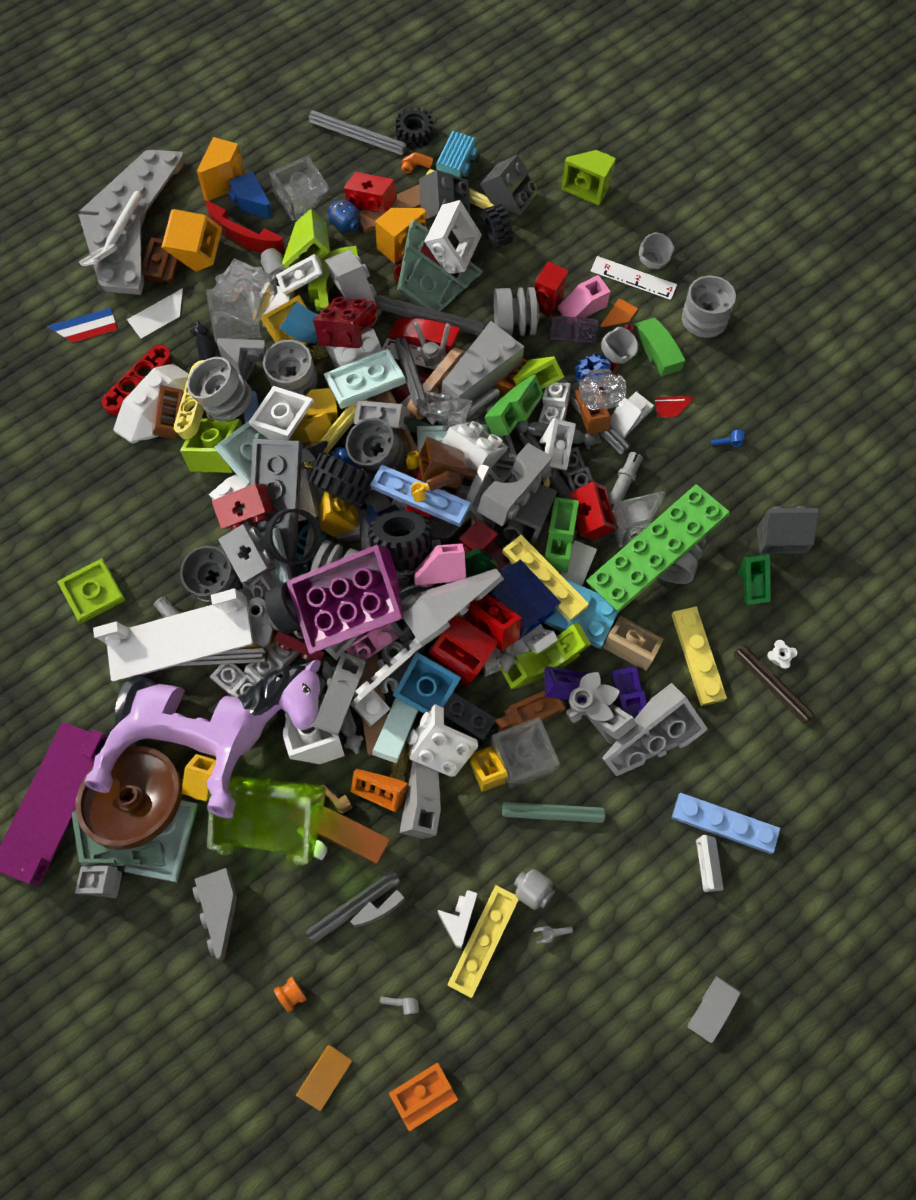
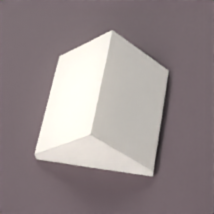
[249,386,314,440]

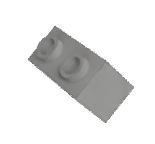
[218,524,275,583]

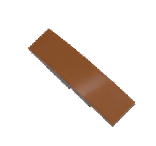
[286,795,390,865]

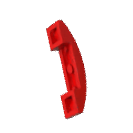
[205,201,285,254]

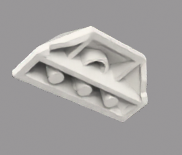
[113,364,189,444]

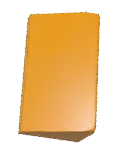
[296,1045,353,1111]

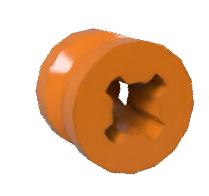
[274,976,307,1013]

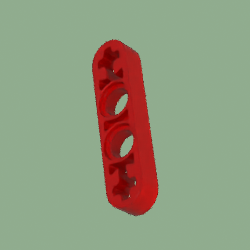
[101,345,172,416]

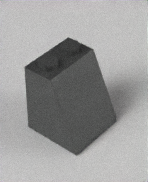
[489,474,557,549]

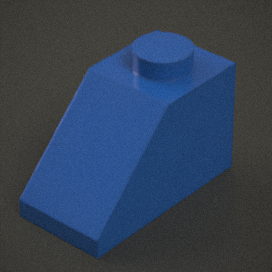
[228,171,273,219]

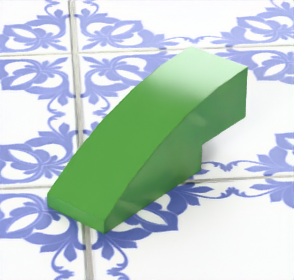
[633,317,685,377]
[484,375,544,436]
[545,497,579,573]

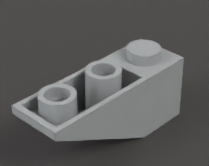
[313,652,366,736]
[399,761,441,839]
[193,868,237,960]

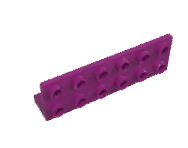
[0,722,108,888]

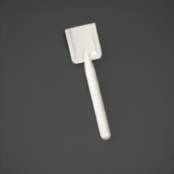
[79,191,142,266]

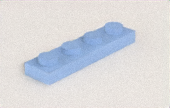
[370,464,471,527]
[671,793,780,854]

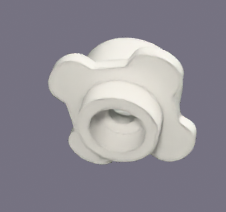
[768,640,797,669]

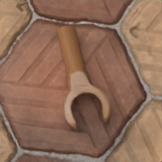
[319,784,352,814]

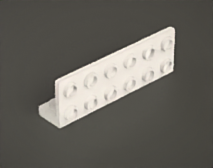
[93,588,254,682]
[350,613,466,727]

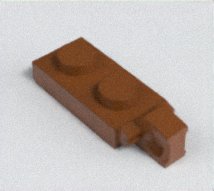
[495,690,566,733]

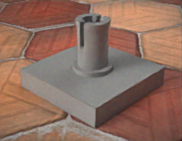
[456,465,503,527]

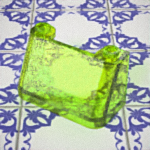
[207,776,326,865]

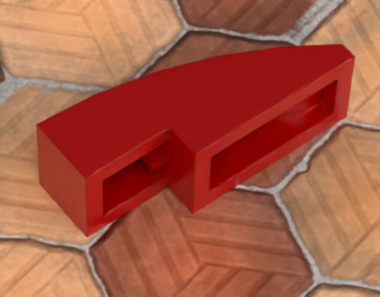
[388,318,460,354]

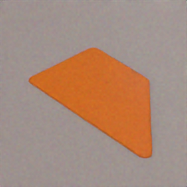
[601,299,638,327]

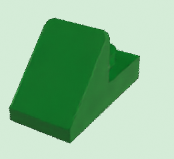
[738,554,771,605]

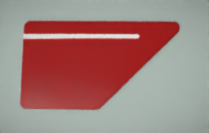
[655,396,695,417]

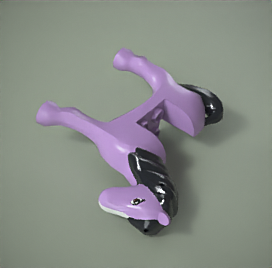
[85,660,326,818]

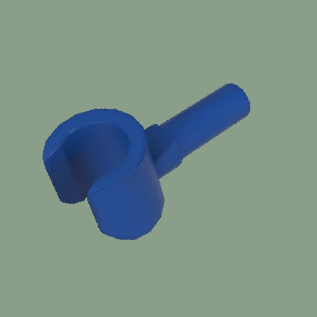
[711,430,745,448]

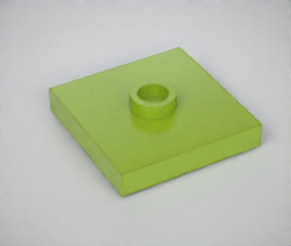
[57,558,126,624]

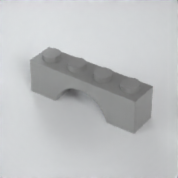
[477,443,553,526]

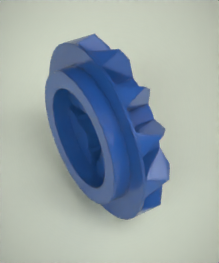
[574,352,610,385]

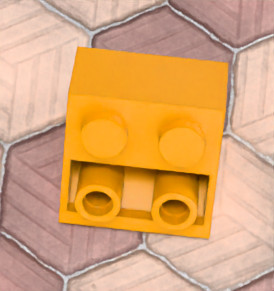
[375,208,426,264]
[161,209,222,272]

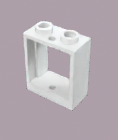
[424,200,482,274]

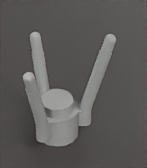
[414,322,450,367]

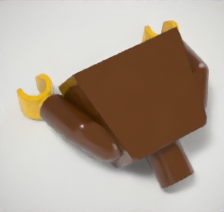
[406,437,477,502]

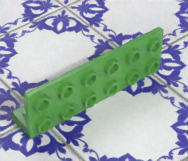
[586,484,730,612]

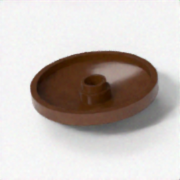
[76,746,182,850]

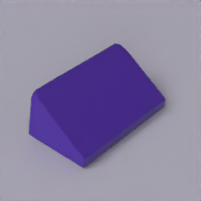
[544,666,588,702]

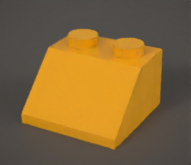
[197,137,245,201]

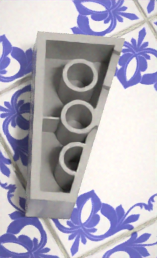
[441,321,524,414]

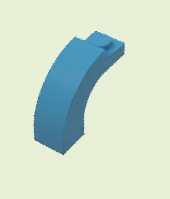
[279,298,348,344]

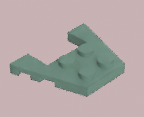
[397,219,483,311]
[71,811,166,867]

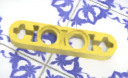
[174,360,205,439]

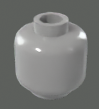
[514,869,555,910]

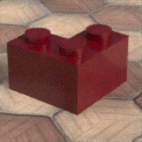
[459,519,513,578]

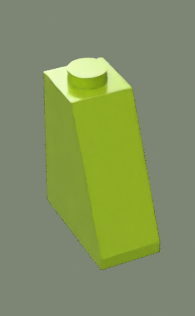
[282,209,330,269]

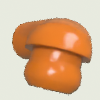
[401,152,433,173]

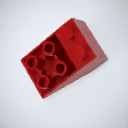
[427,615,498,688]

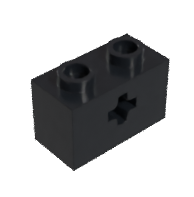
[443,692,497,747]

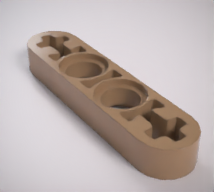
[407,348,466,420]

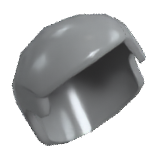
[639,232,674,270]
[601,327,638,364]

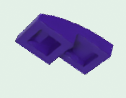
[610,666,647,719]

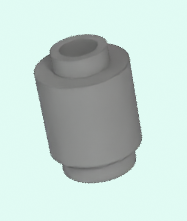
[261,248,286,283]

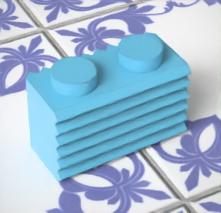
[437,131,478,178]

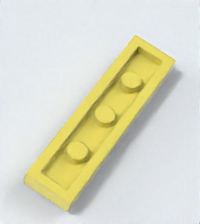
[502,535,589,623]
[672,606,727,706]
[447,885,519,998]

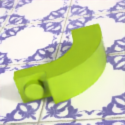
[308,246,358,312]
[500,623,591,689]

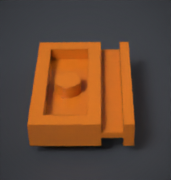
[389,1062,458,1131]

